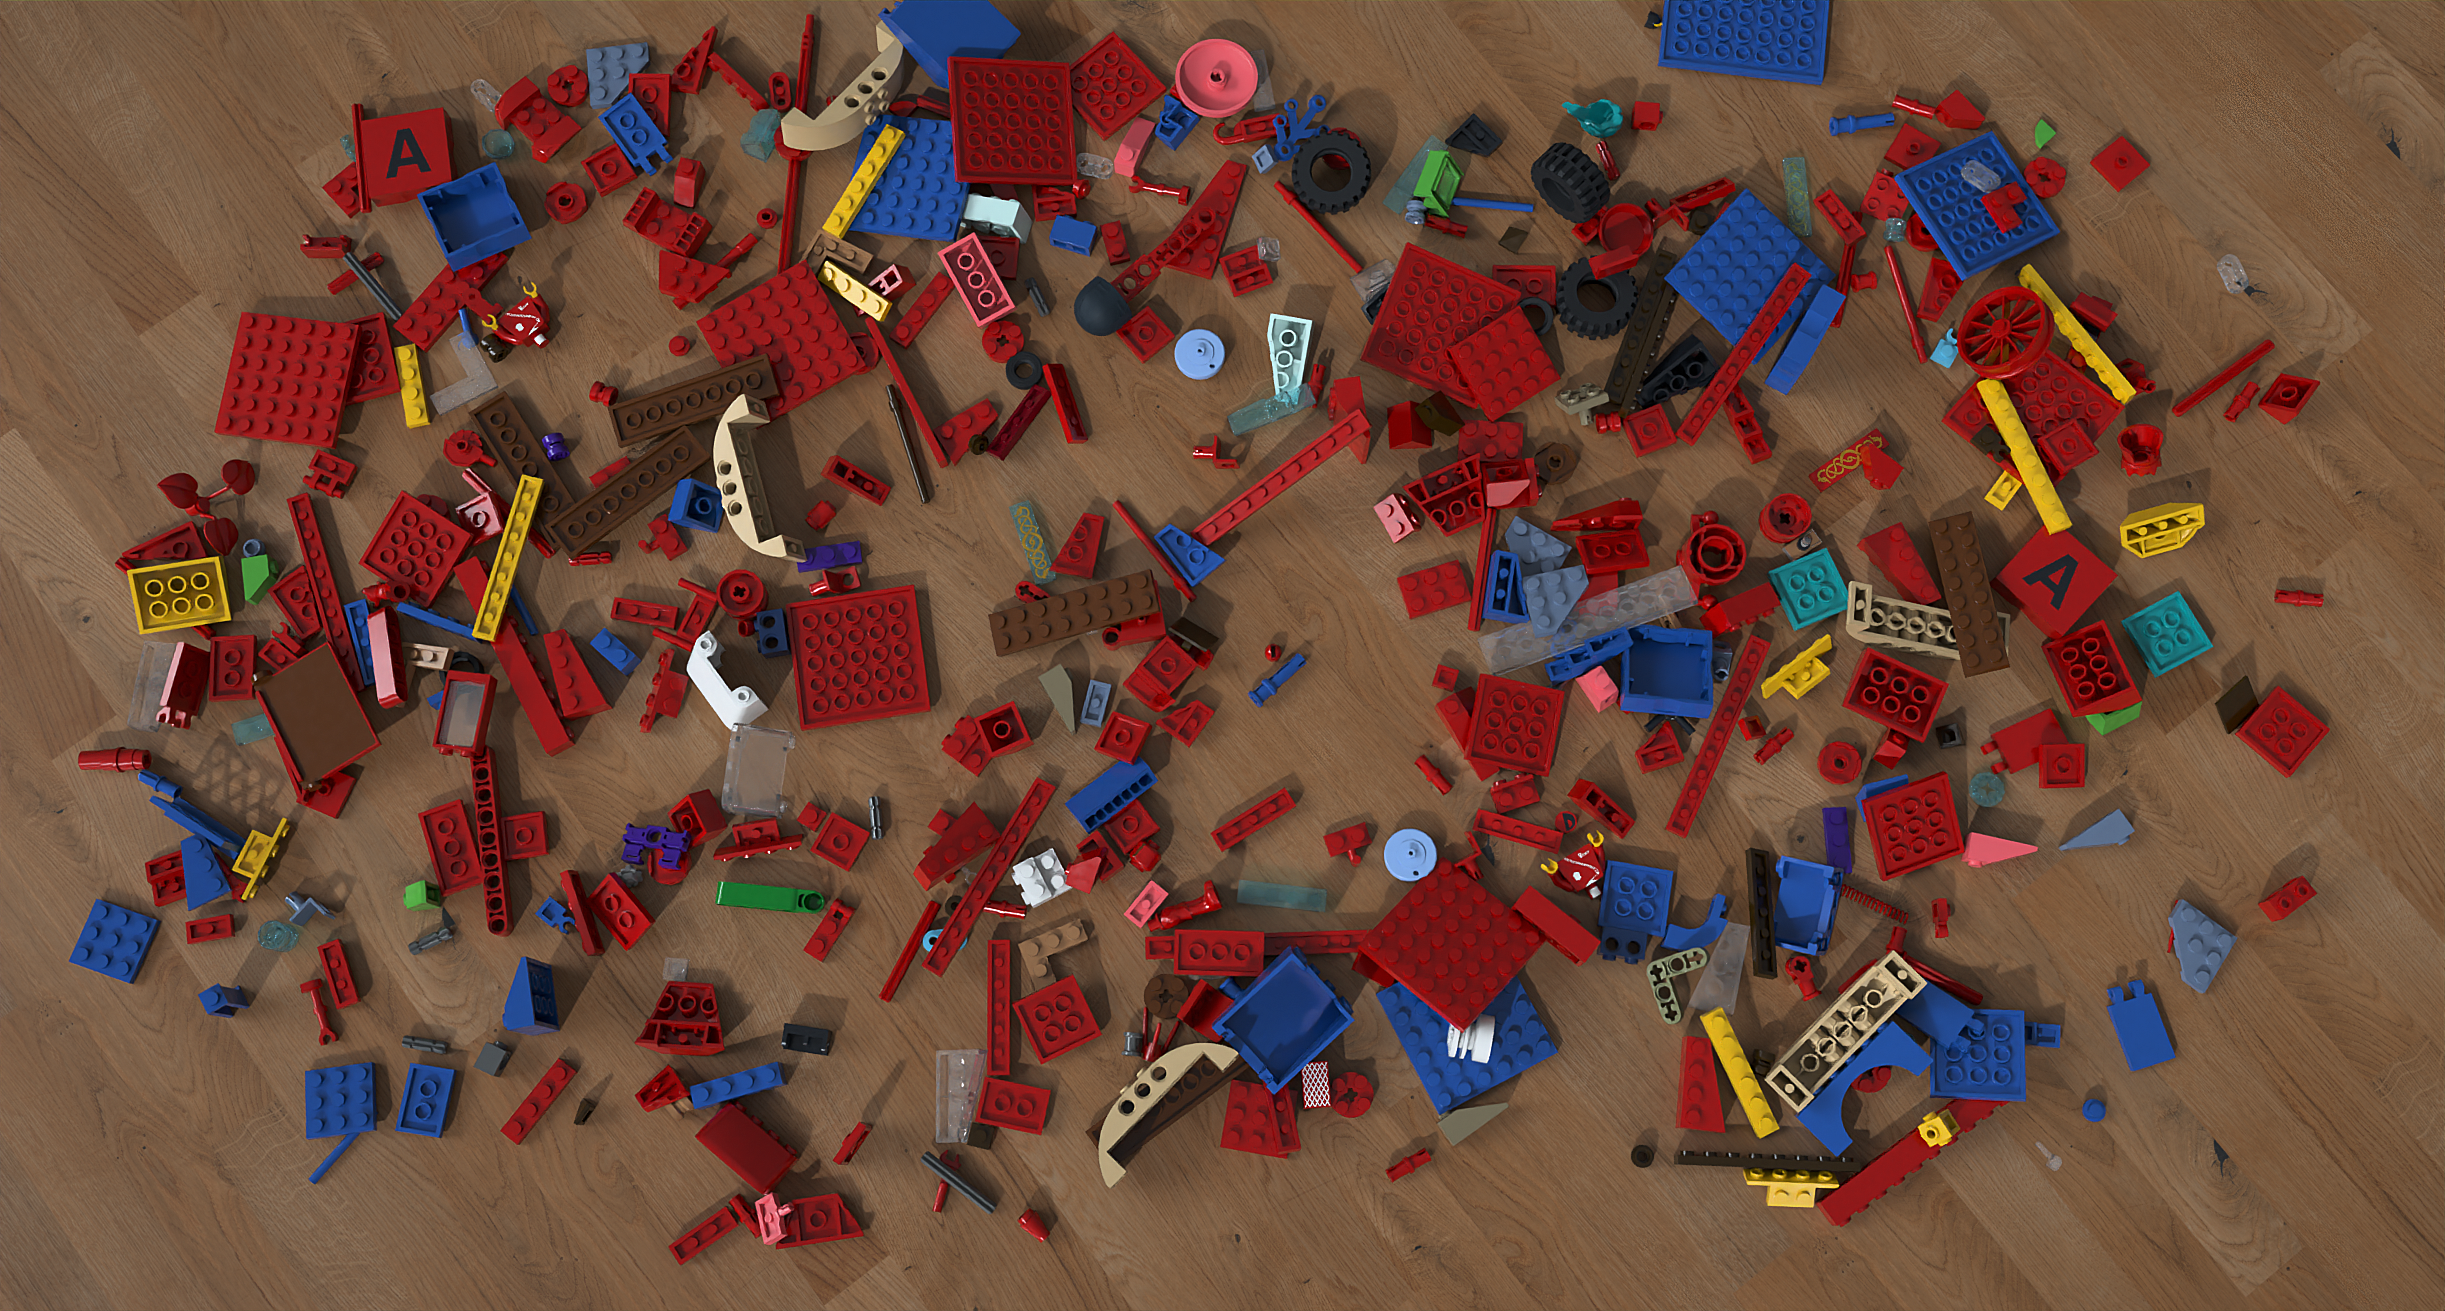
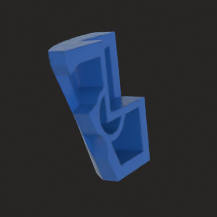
[1155,94,1200,151]

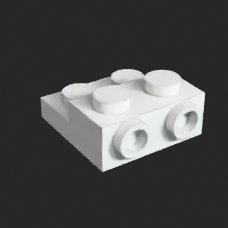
[1011,848,1073,908]

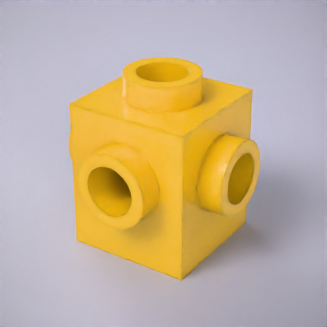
[1918,1109,1960,1147]

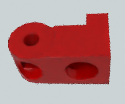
[463,288,504,325]

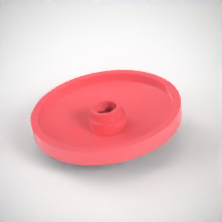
[1175,39,1258,118]

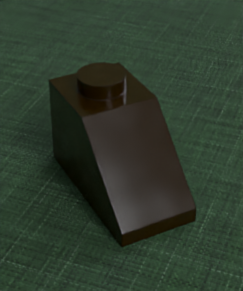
[1414,390,1465,436]

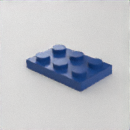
[395,1063,457,1138]

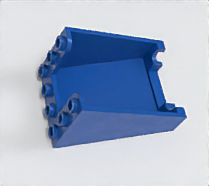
[878,0,1021,89]
[1212,945,1355,1094]

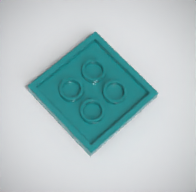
[1767,548,1848,632]
[2121,591,2214,678]

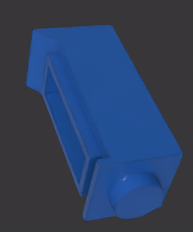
[198,983,250,1018]

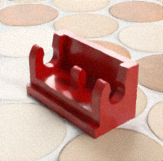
[300,234,352,258]

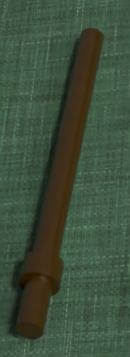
[885,384,930,504]

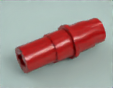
[78,747,152,773]

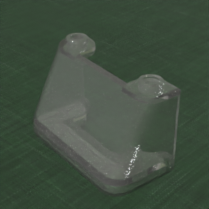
[722,723,796,819]

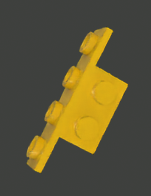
[1761,634,1832,700]
[232,818,290,901]
[1743,1168,1839,1208]

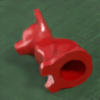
[362,580,410,609]

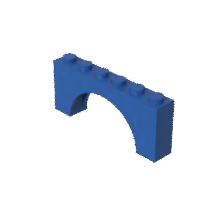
[1794,1020,1934,1157]

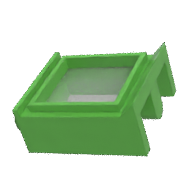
[1413,150,1464,218]

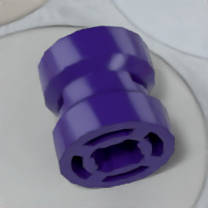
[542,433,570,461]

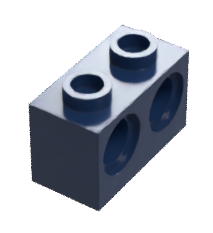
[754,608,792,659]
[1597,926,1648,965]

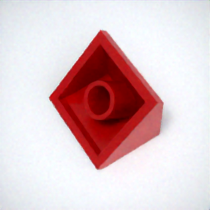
[2258,373,2321,425]
[1387,400,1432,450]

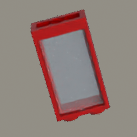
[432,670,498,758]

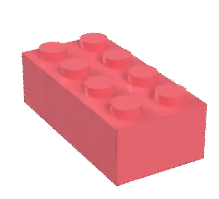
[938,232,1018,329]

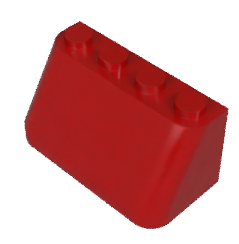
[695,1100,799,1195]

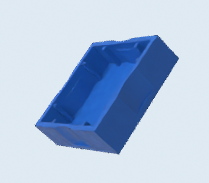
[417,162,532,272]
[1764,284,1846,395]
[1620,623,1713,719]

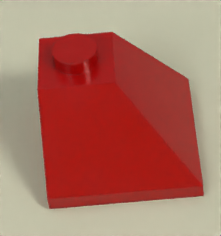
[1480,459,1530,507]

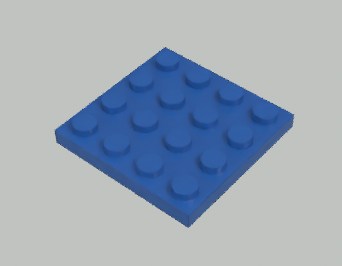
[1930,1009,2026,1102]

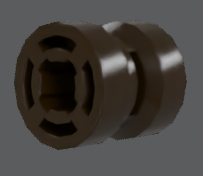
[480,333,510,363]
[1750,1049,1776,1077]

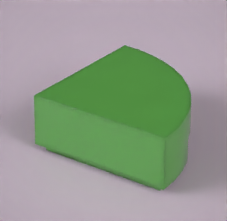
[2035,119,2056,148]

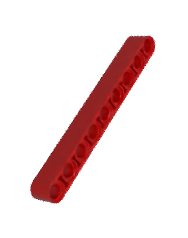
[470,744,514,937]

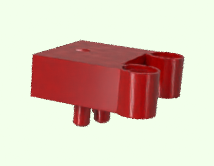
[1102,580,1166,651]

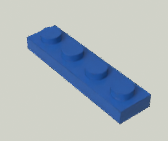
[344,599,376,687]
[396,601,484,644]

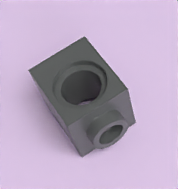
[473,1040,512,1077]

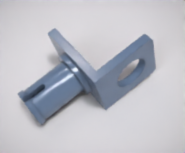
[1711,640,1733,681]
[285,891,336,926]

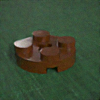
[1534,442,1576,485]
[1144,974,1188,1019]

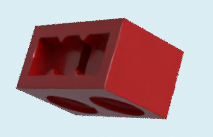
[2258,875,2317,922]

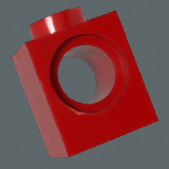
[1631,101,1663,131]

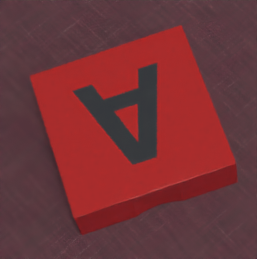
[361,107,458,207]
[1989,524,2118,641]

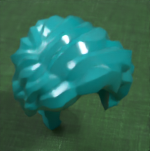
[1561,99,1623,138]

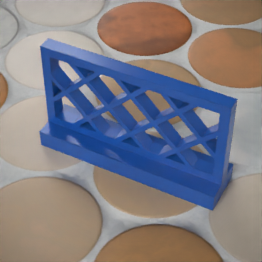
[149,795,247,860]

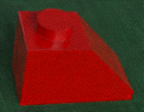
[1934,89,1986,130]
[673,157,706,209]
[1860,443,1904,490]
[1065,847,1108,894]

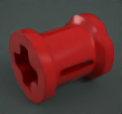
[1850,271,1877,293]

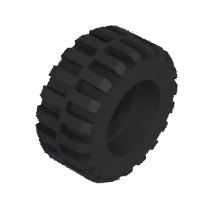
[1292,130,1372,215]
[1531,142,1610,224]
[1555,255,1638,340]

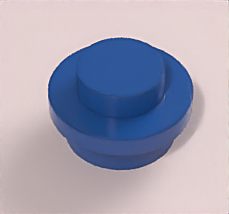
[2082,1099,2106,1122]

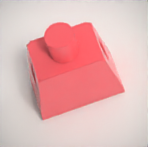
[1575,665,1619,713]

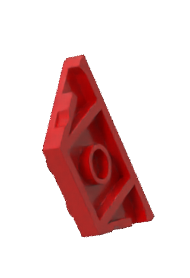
[659,250,732,304]
[776,1193,865,1250]

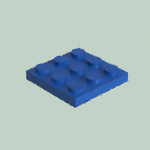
[1597,860,1673,938]
[68,899,161,984]
[305,1062,377,1140]

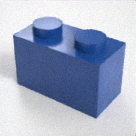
[1049,215,1098,257]
[589,627,642,676]

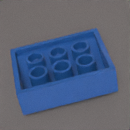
[502,956,560,1036]

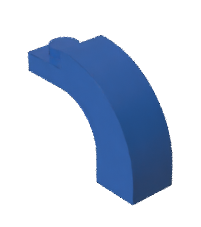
[1660,893,1728,952]

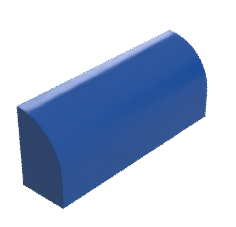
[1064,755,1158,834]

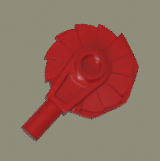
[443,429,498,468]

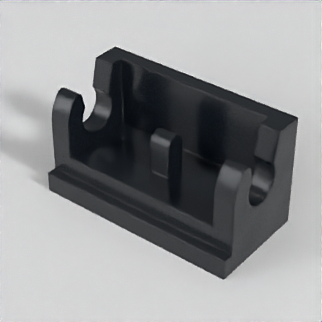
[781,1023,832,1056]

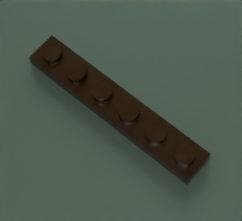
[1745,847,1778,980]

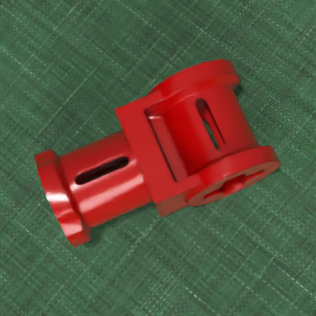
[1785,956,1822,1001]

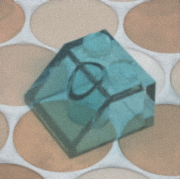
[740,109,782,163]

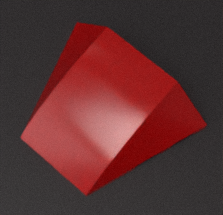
[1402,452,1485,537]
[634,981,725,1056]

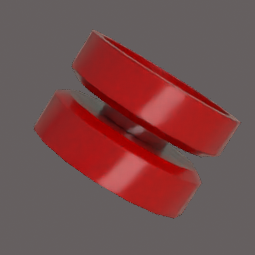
[716,569,769,621]

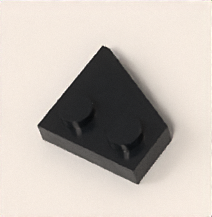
[1445,113,1503,158]

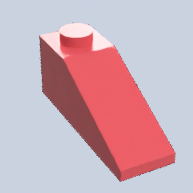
[1114,117,1156,178]
[1961,832,2038,868]

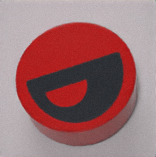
[1554,811,1577,834]

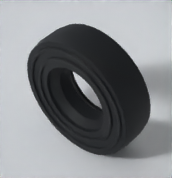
[1005,351,1044,390]

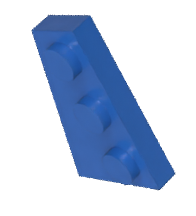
[1154,524,1227,587]
[181,833,233,911]

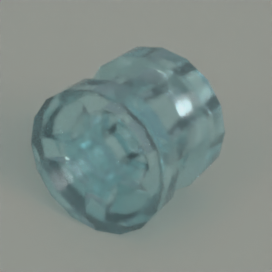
[1883,218,1907,242]

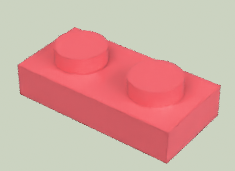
[1124,880,1169,929]

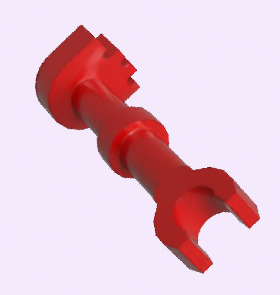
[1129,175,1191,206]
[300,978,339,1046]

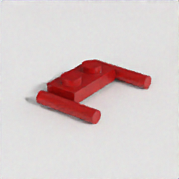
[652,578,718,652]

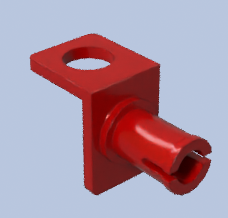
[1645,198,1689,232]
[2115,358,2156,396]
[1193,435,1240,469]
[809,566,861,597]
[1453,831,1484,881]

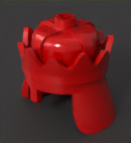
[2117,424,2163,477]

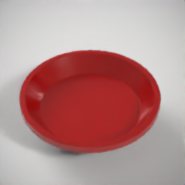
[1598,203,1654,257]

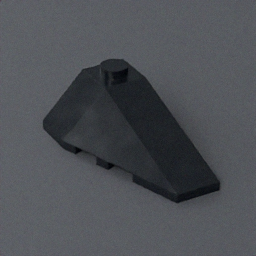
[1635,334,1720,409]

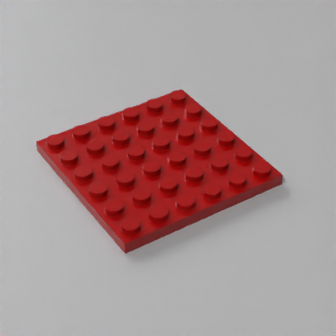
[947,56,1077,186]
[1359,242,1522,409]
[696,259,867,430]
[214,312,362,449]
[1941,332,2125,489]
[786,584,931,731]
[1358,856,1547,1033]

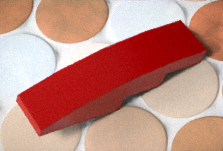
[1722,383,1772,465]

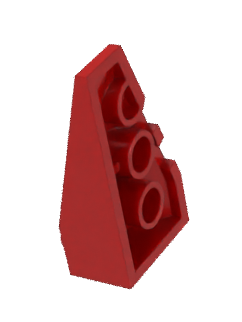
[1550,498,1643,531]
[1434,686,1500,782]

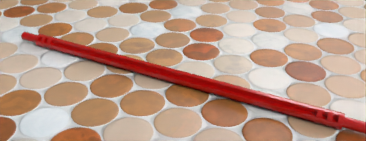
[777,14,815,275]

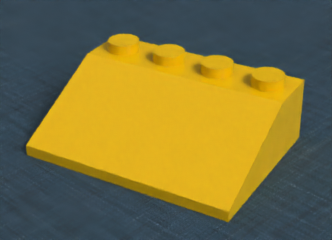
[127,555,232,634]

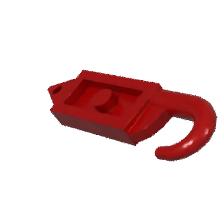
[1213,113,1289,145]

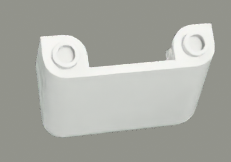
[687,630,769,731]

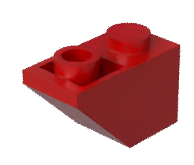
[1873,728,1910,770]

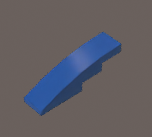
[1544,626,1633,686]
[2024,1021,2061,1048]

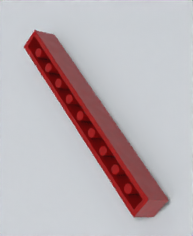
[453,556,576,757]
[1815,1099,2010,1227]

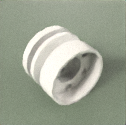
[1447,1014,1495,1063]

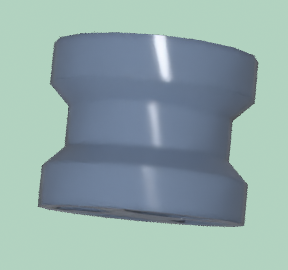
[1405,200,1427,224]

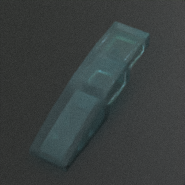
[1382,135,1449,215]
[1227,383,1316,436]

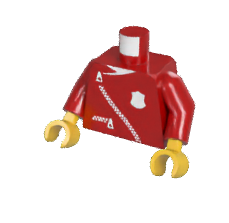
[482,281,550,349]
[1541,830,1605,900]

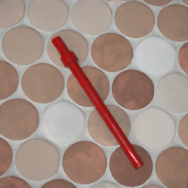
[1274,180,1364,274]
[1884,246,1928,364]
[1112,500,1197,603]

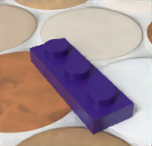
[797,541,863,573]
[1822,807,1852,874]

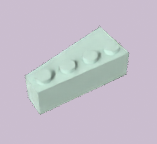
[960,193,1033,244]

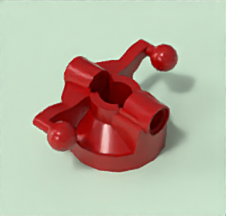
[1676,510,1747,611]

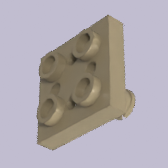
[1554,383,1609,425]

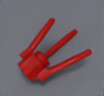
[1140,1007,1180,1062]

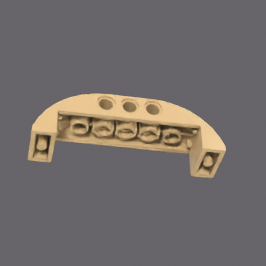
[781,20,905,151]
[713,394,807,563]
[1846,581,2010,660]
[1764,950,1927,1113]
[1098,1043,1239,1189]

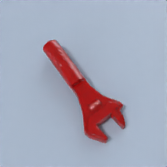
[215,852,248,903]
[932,1150,961,1213]

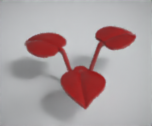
[157,459,255,556]

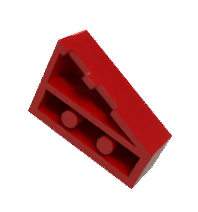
[1699,582,1781,640]

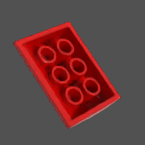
[1327,376,1371,464]
[2041,619,2143,718]
[1842,647,1949,743]

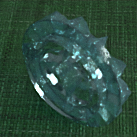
[1969,772,2006,807]

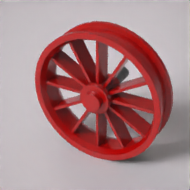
[1957,286,2055,380]

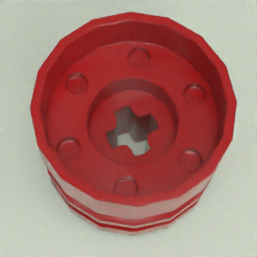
[1758,493,1812,544]

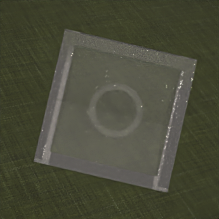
[1350,259,1396,304]

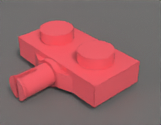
[755,1192,794,1245]

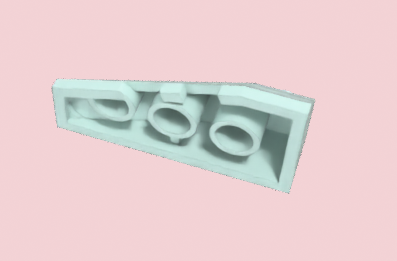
[1267,314,1315,405]

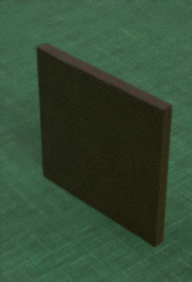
[1168,616,1219,652]
[2215,675,2259,734]

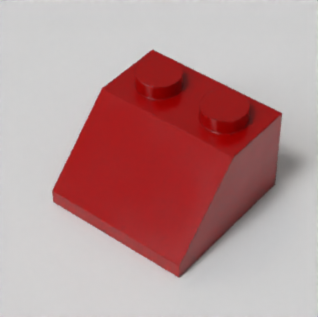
[974,701,1035,759]
[667,789,728,851]

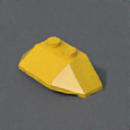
[2120,503,2205,558]

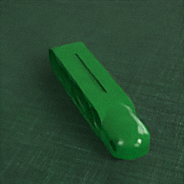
[715,881,825,914]

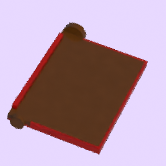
[250,641,382,792]

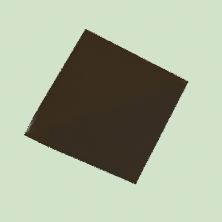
[1498,226,1528,254]
[1936,723,1966,749]
[574,1098,596,1125]

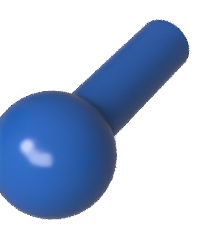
[458,309,479,349]

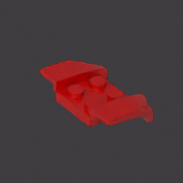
[495,76,582,163]
[1122,632,1215,713]

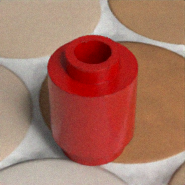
[804,500,836,532]

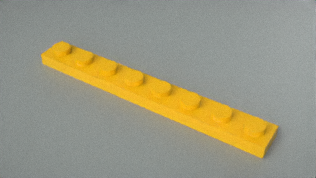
[2018,263,2137,404]
[1977,379,2072,535]
[472,475,545,642]

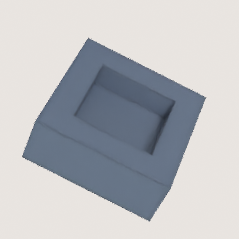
[1252,144,1279,174]

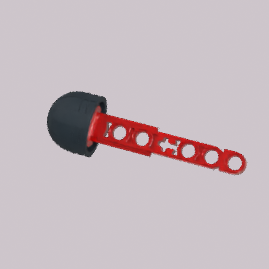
[1074,207,1216,336]

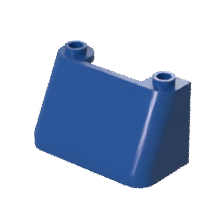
[1774,855,1844,956]

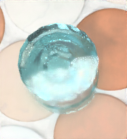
[257,921,298,952]

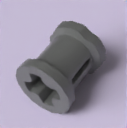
[1121,1032,1143,1057]

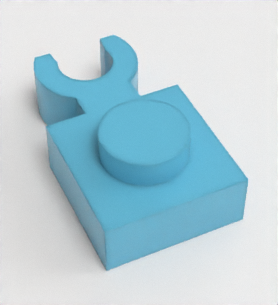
[1930,328,1958,368]

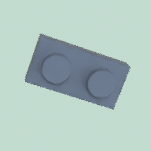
[1080,680,1112,728]

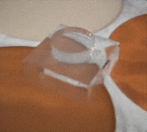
[1257,237,1281,262]
[662,957,690,982]

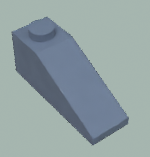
[2059,809,2135,851]

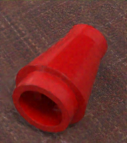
[1017,1208,1050,1243]

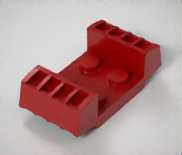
[622,186,712,259]

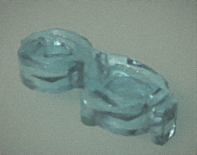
[340,134,356,163]

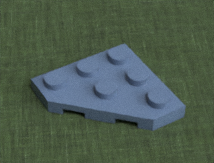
[586,42,651,109]
[1505,516,1572,577]
[1521,565,1589,639]
[2168,899,2237,993]

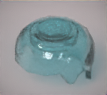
[482,129,515,161]

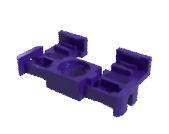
[621,823,691,870]

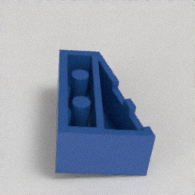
[1482,550,1530,626]

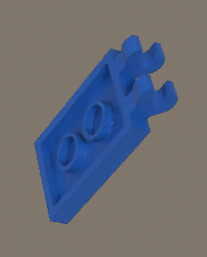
[598,92,673,176]
[1894,978,1985,1054]
[2106,979,2176,1071]

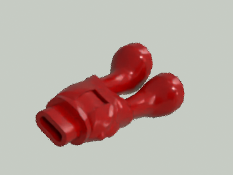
[1147,879,1223,932]

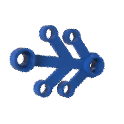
[1273,95,1330,162]

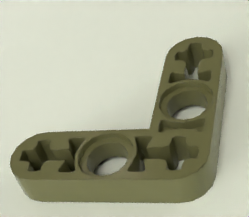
[1646,947,1710,1024]

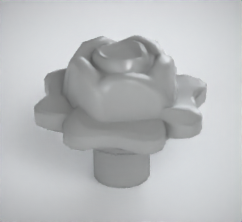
[616,865,643,888]

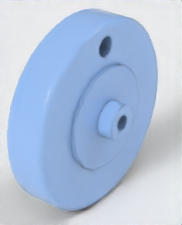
[1175,329,1225,380]
[1384,828,1437,882]

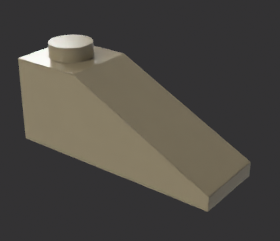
[1038,664,1076,736]
[1436,1103,1509,1146]

